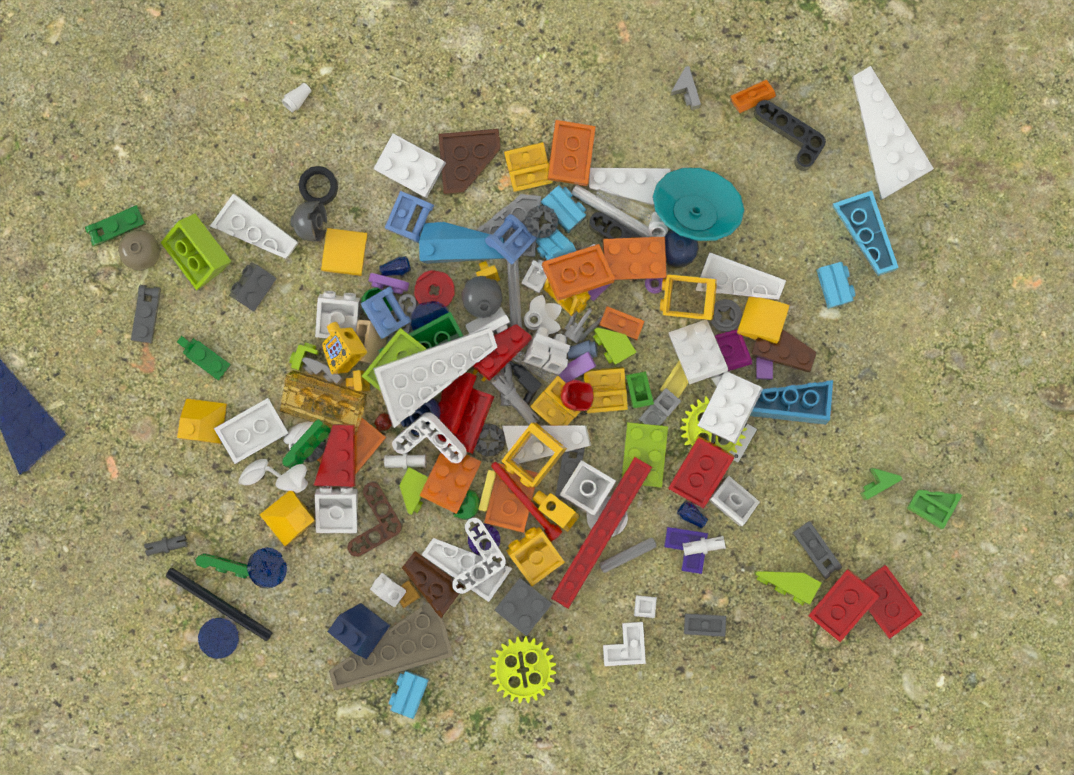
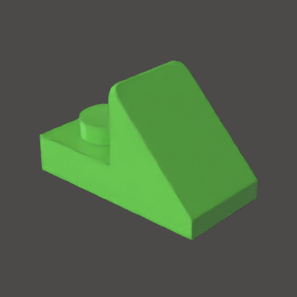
[626,371,654,408]
[860,468,903,500]

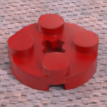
[414,270,455,311]

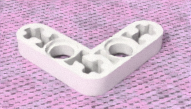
[392,412,467,463]
[453,518,506,594]

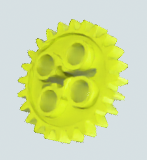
[680,396,747,453]
[490,636,556,704]

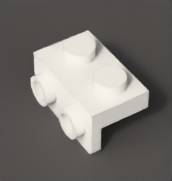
[466,307,510,334]

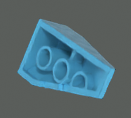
[419,222,505,264]

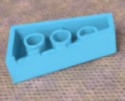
[832,191,899,276]

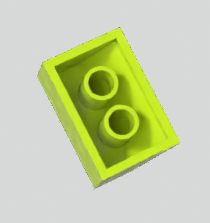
[160,213,231,290]

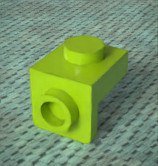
[289,342,320,371]

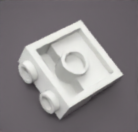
[315,291,360,338]
[315,486,358,533]

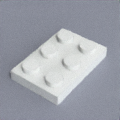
[374,134,446,198]
[669,320,728,384]
[698,372,763,444]
[214,398,288,464]

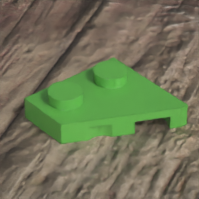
[907,490,962,530]

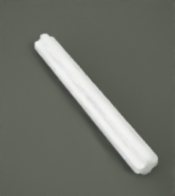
[572,185,651,237]

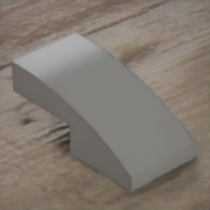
[638,388,681,425]

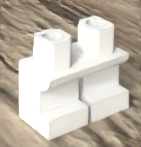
[524,327,570,375]

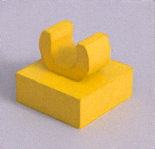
[476,261,500,282]
[346,370,371,392]

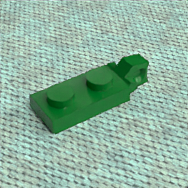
[177,336,231,381]

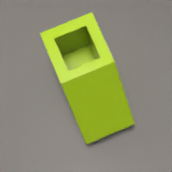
[593,328,636,366]
[399,467,428,515]

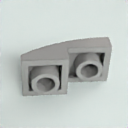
[302,358,344,385]

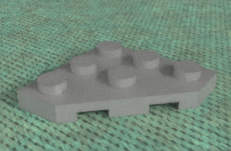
[476,194,541,257]

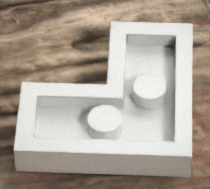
[603,622,646,666]

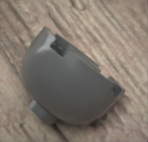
[291,201,327,242]
[461,276,502,318]

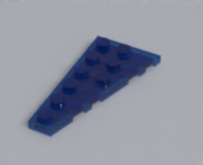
[0,358,68,475]

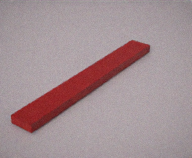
[551,457,652,609]

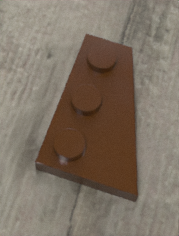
[402,551,464,618]

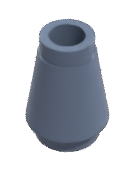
[568,340,598,359]

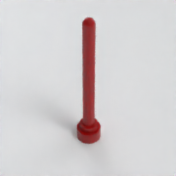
[491,462,562,542]

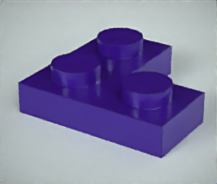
[664,527,708,574]

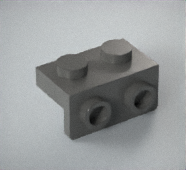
[229,262,277,312]

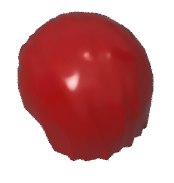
[560,380,594,411]

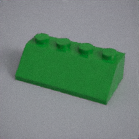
[378,312,463,353]

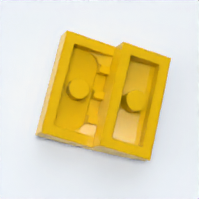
[504,142,553,192]
[321,228,368,276]
[737,296,790,344]
[584,367,628,413]
[530,376,581,426]

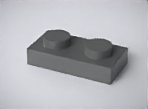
[684,613,726,637]

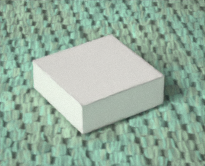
[634,595,657,618]

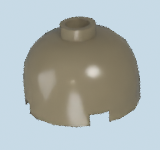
[118,230,160,271]

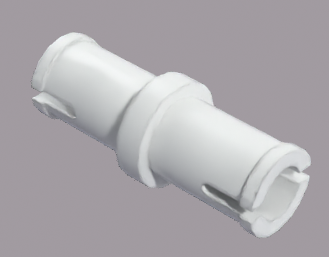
[384,453,427,470]
[683,536,726,556]

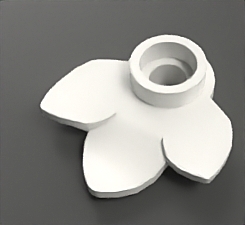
[524,295,562,334]

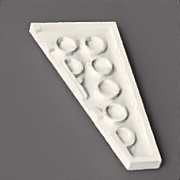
[852,66,934,200]
[373,327,497,428]

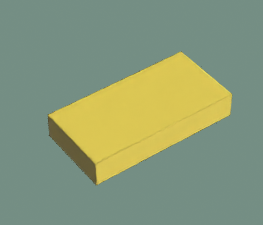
[659,361,688,398]
[478,470,496,512]

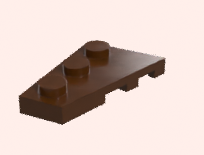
[752,329,817,373]

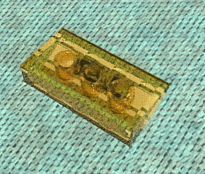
[280,370,367,435]

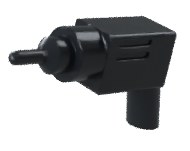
[509,361,542,405]

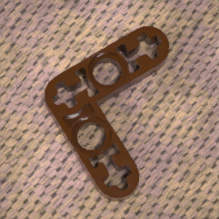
[347,482,402,557]

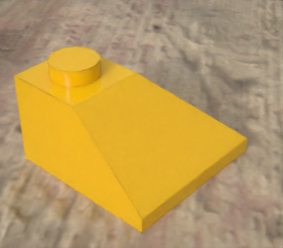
[177,399,227,444]
[260,491,316,546]

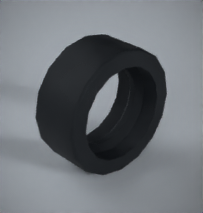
[298,166,338,205]

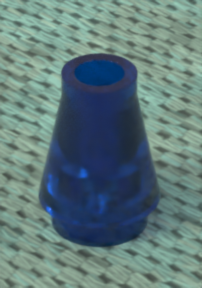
[379,255,411,276]
[677,501,708,529]

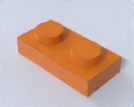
[730,79,776,113]
[599,306,645,341]

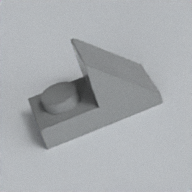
[670,66,701,111]

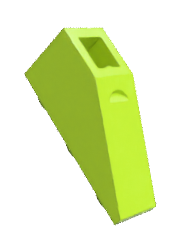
[754,571,822,606]

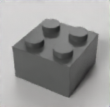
[494,577,552,636]

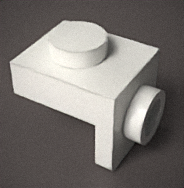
[521,260,547,293]
[370,573,406,607]

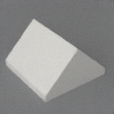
[560,460,616,516]
[709,476,760,526]

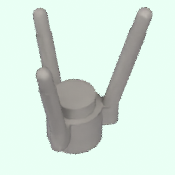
[564,308,603,343]

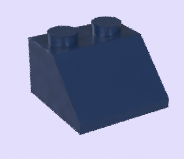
[327,603,391,660]

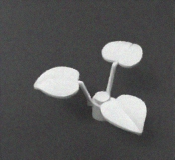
[238,421,314,493]

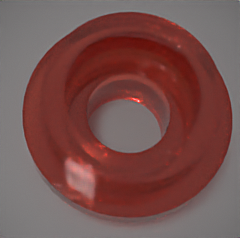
[374,412,392,432]

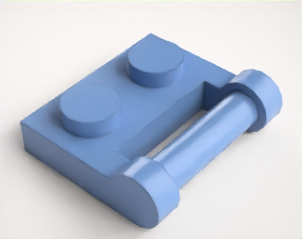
[385,191,434,243]
[485,214,537,265]
[361,286,411,339]

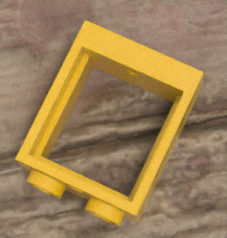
[660,274,717,320]
[502,422,567,487]

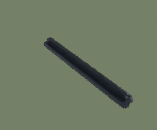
[166,568,273,641]

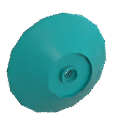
[653,168,745,241]

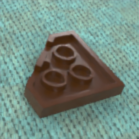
[438,128,501,195]

